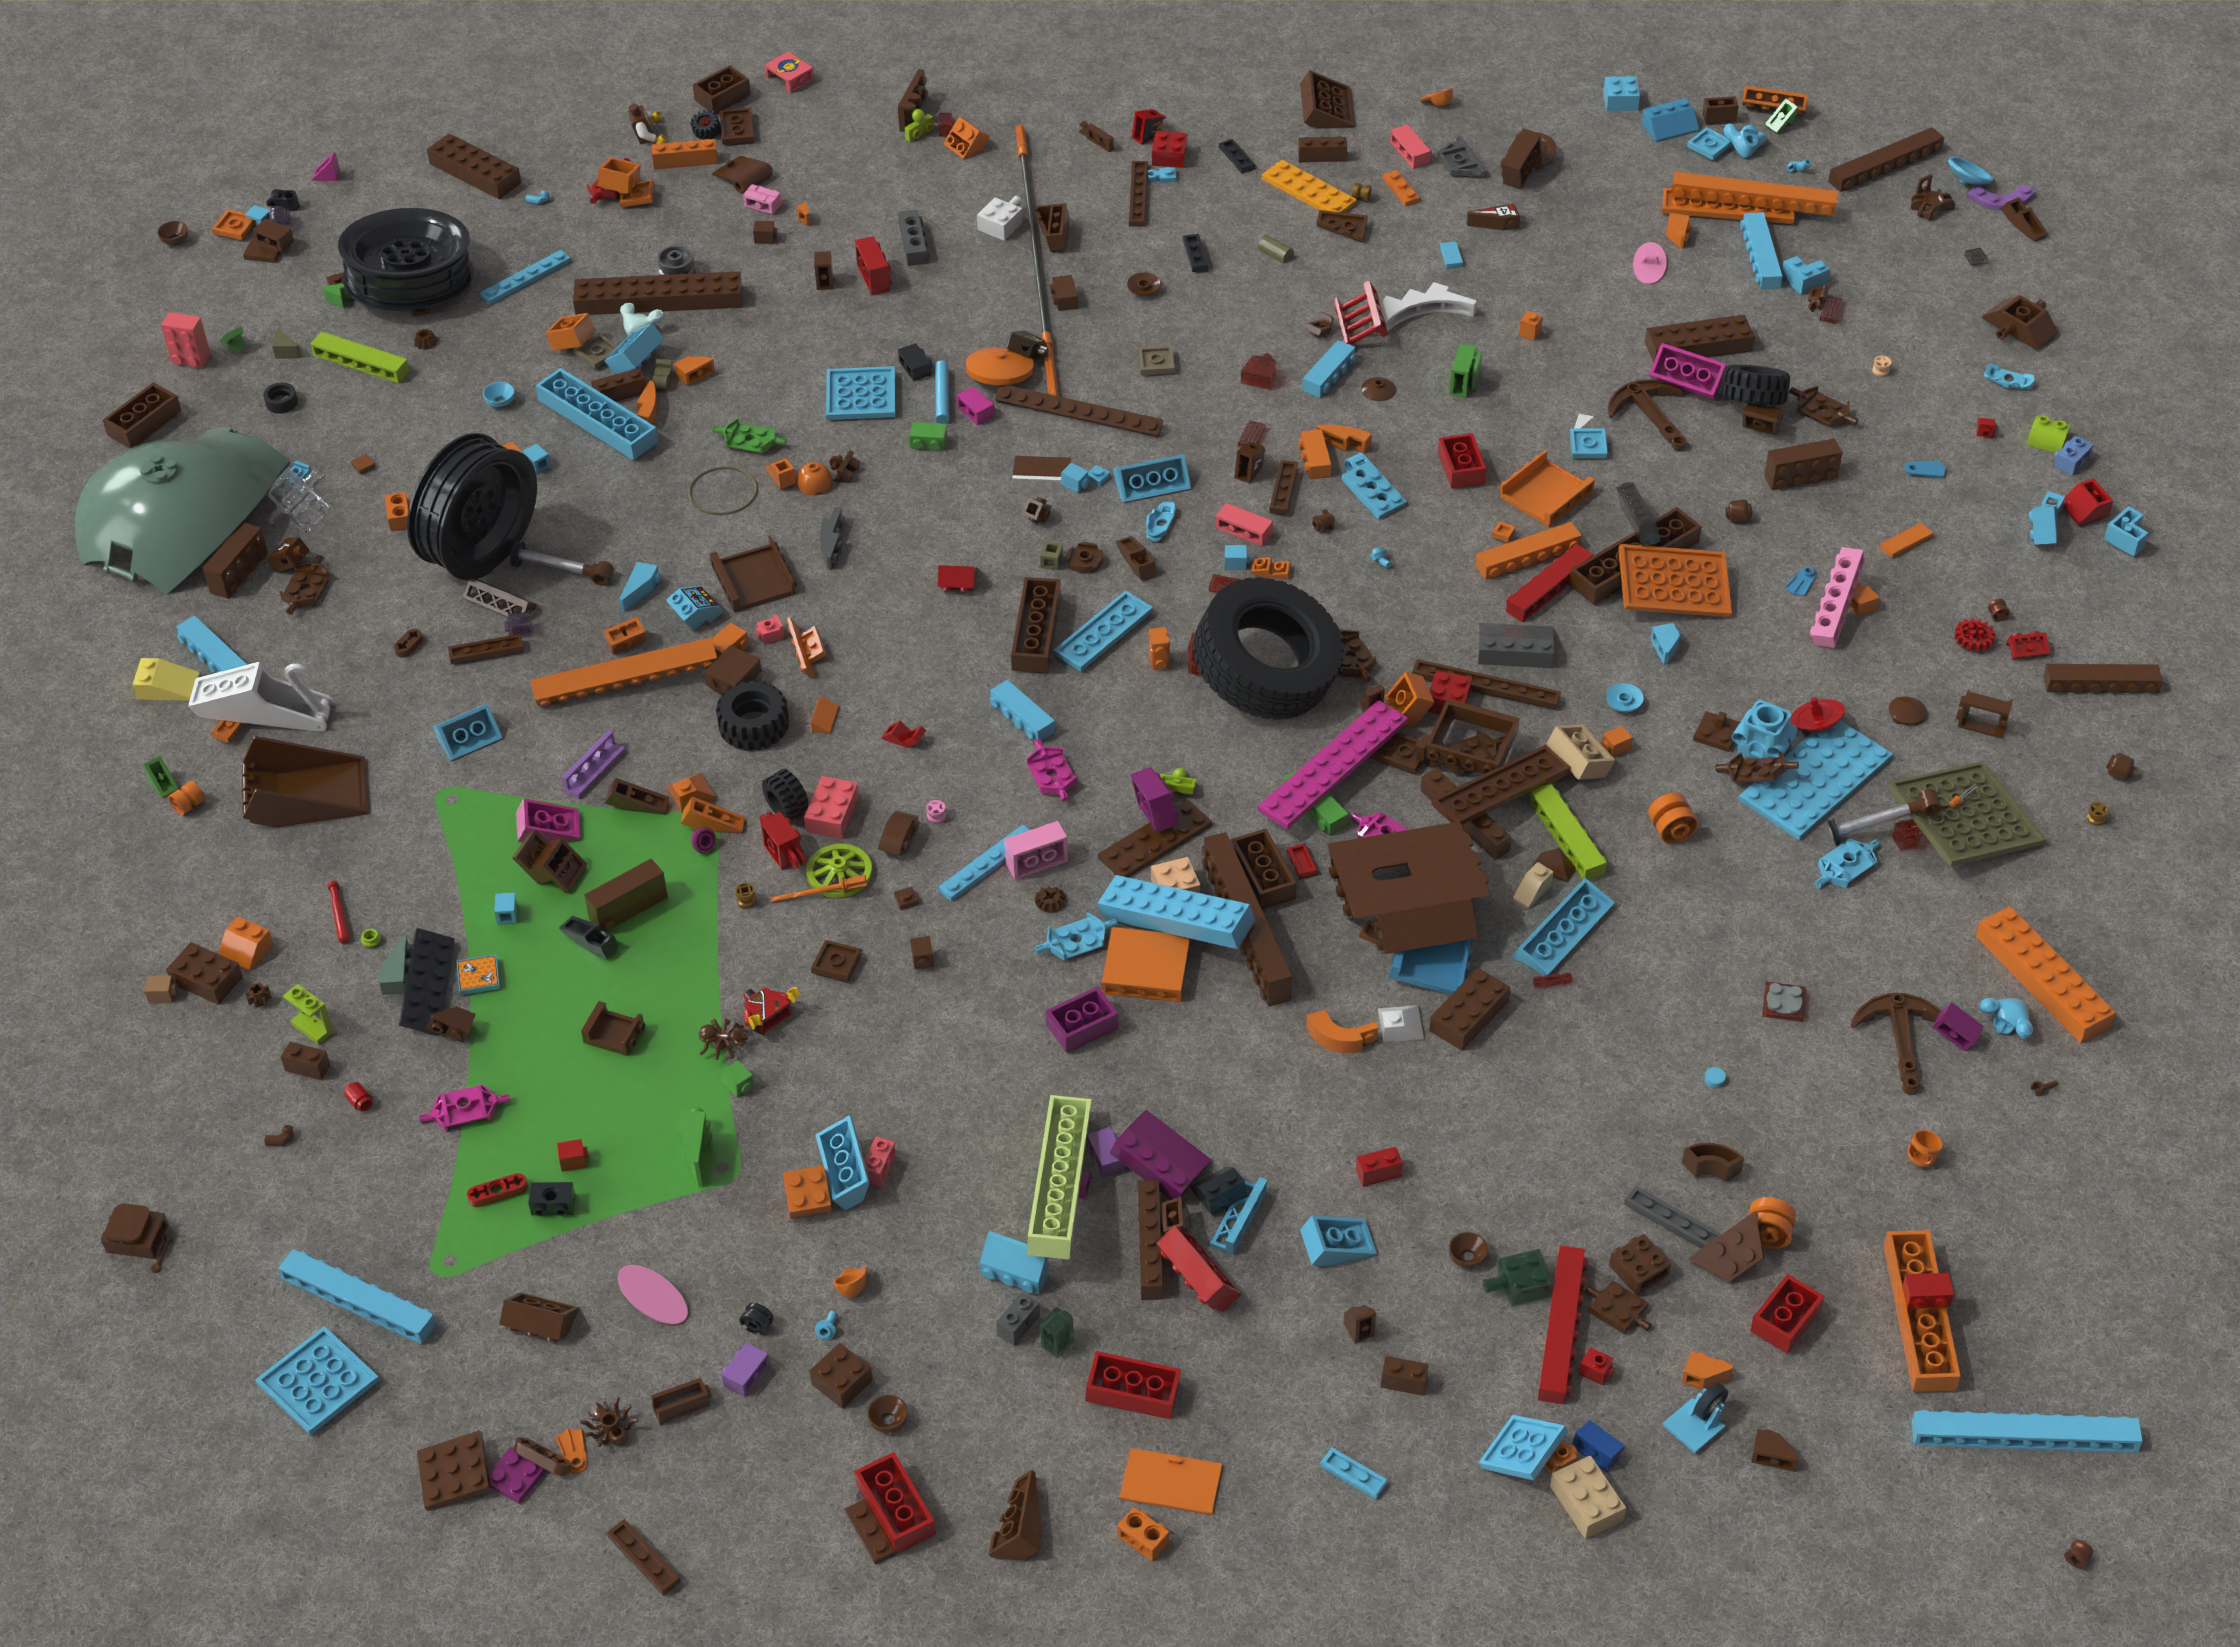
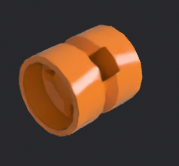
[168,781,205,816]

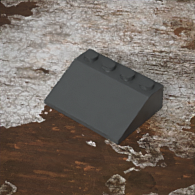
[1478,623,1554,668]

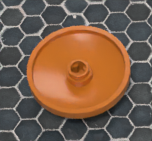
[966,347,1034,385]

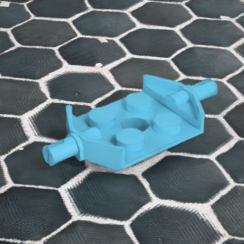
[1815,839,1880,888]
[1035,913,1118,960]

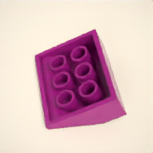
[1110,1110,1211,1200]

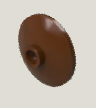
[1127,272,1160,296]
[1361,377,1396,401]

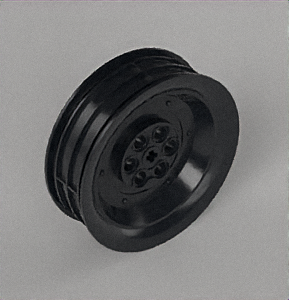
[338,208,473,311]
[407,433,537,580]

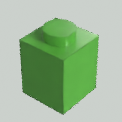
[721,1060,753,1097]

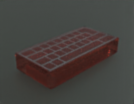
[1820,296,1843,324]
[1238,420,1266,447]

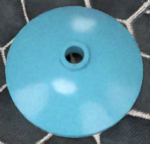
[1948,156,1993,185]

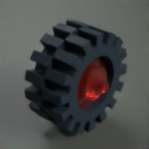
[690,110,721,140]

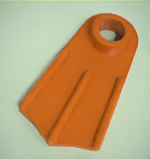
[555,1428,587,1473]

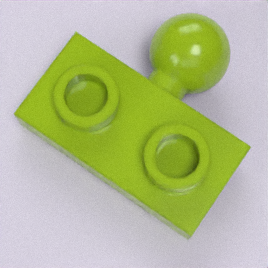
[905,109,934,142]
[1160,768,1197,795]

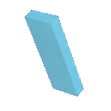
[1320,1447,1388,1500]

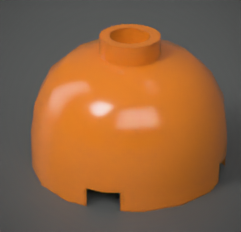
[797,462,832,496]

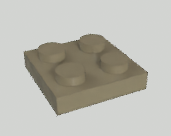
[573,333,618,369]
[1138,345,1175,375]

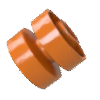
[1648,792,1699,844]

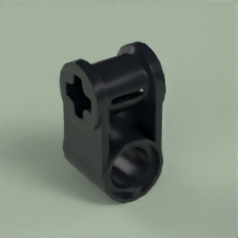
[266,189,300,211]

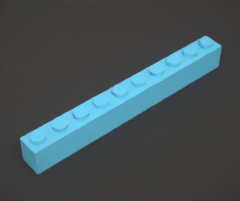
[1911,1410,2142,1453]

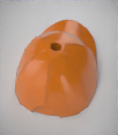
[1420,88,1453,107]
[833,1266,868,1298]

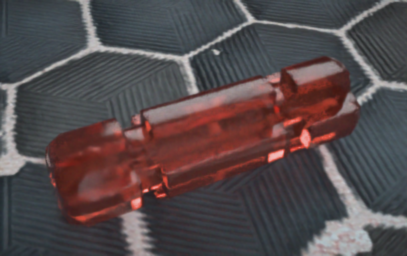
[1533,973,1572,988]

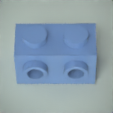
[2054,435,2094,475]

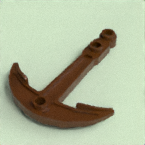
[1608,379,1686,451]
[1851,993,1941,1095]

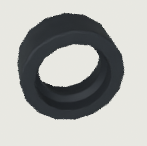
[263,382,298,414]

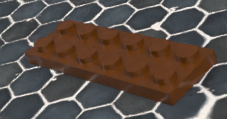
[1098,799,1212,877]

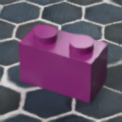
[1932,1002,1984,1051]

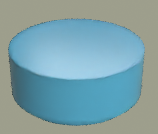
[1704,1067,1726,1088]

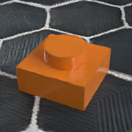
[1492,521,1516,543]

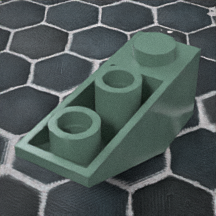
[379,935,412,995]

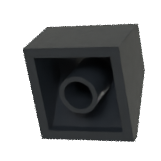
[1190,1167,1248,1216]

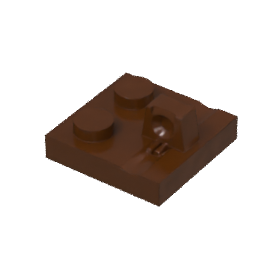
[1693,711,1740,752]

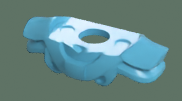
[1984,364,2035,389]
[1146,502,1177,542]

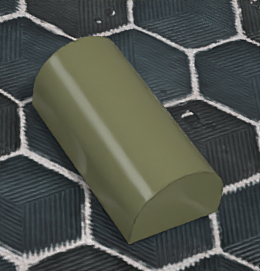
[1258,235,1294,263]

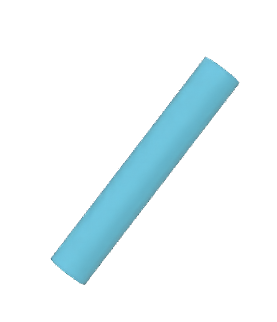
[935,361,950,424]

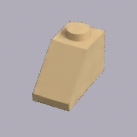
[1513,862,1554,909]

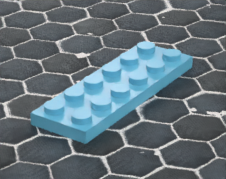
[1053,590,1153,672]

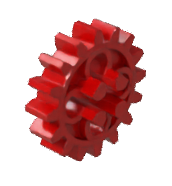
[1954,618,1996,652]

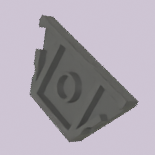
[1437,135,1487,177]

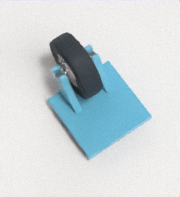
[1662,1383,1728,1454]

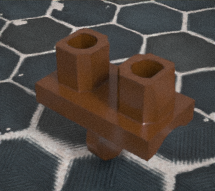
[829,450,861,483]

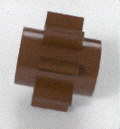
[245,983,272,1008]

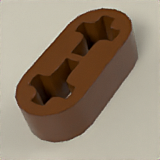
[394,629,423,658]

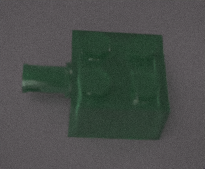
[1483,1249,1554,1307]

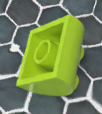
[2026,415,2071,453]

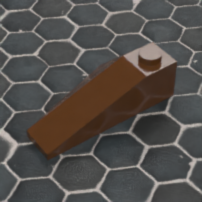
[988,1470,1042,1560]

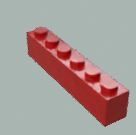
[1506,544,1593,622]

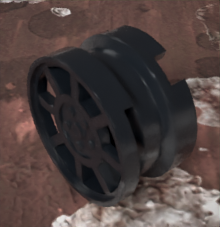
[739,1302,774,1335]

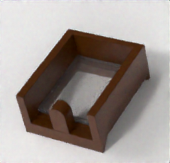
[1956,689,2013,739]

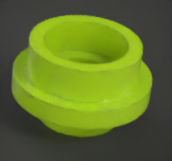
[361,929,381,947]

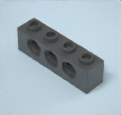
[898,210,930,266]

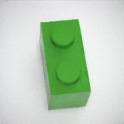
[909,422,947,450]

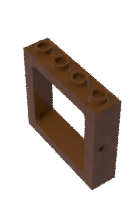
[1425,698,1520,774]

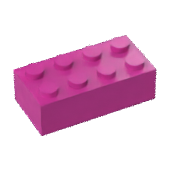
[1649,343,1727,401]

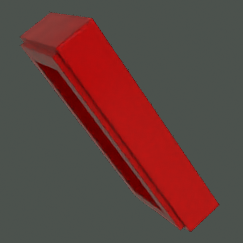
[1287,843,1318,880]

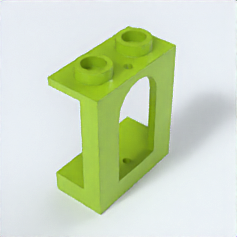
[283,984,334,1045]

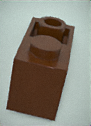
[426,1007,476,1042]

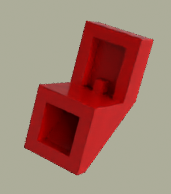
[881,720,926,748]

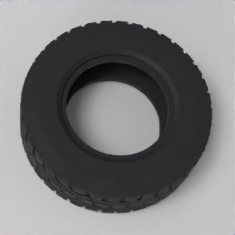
[1193,577,1343,720]

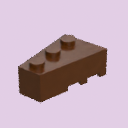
[1034,203,1070,251]

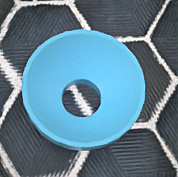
[483,382,515,408]

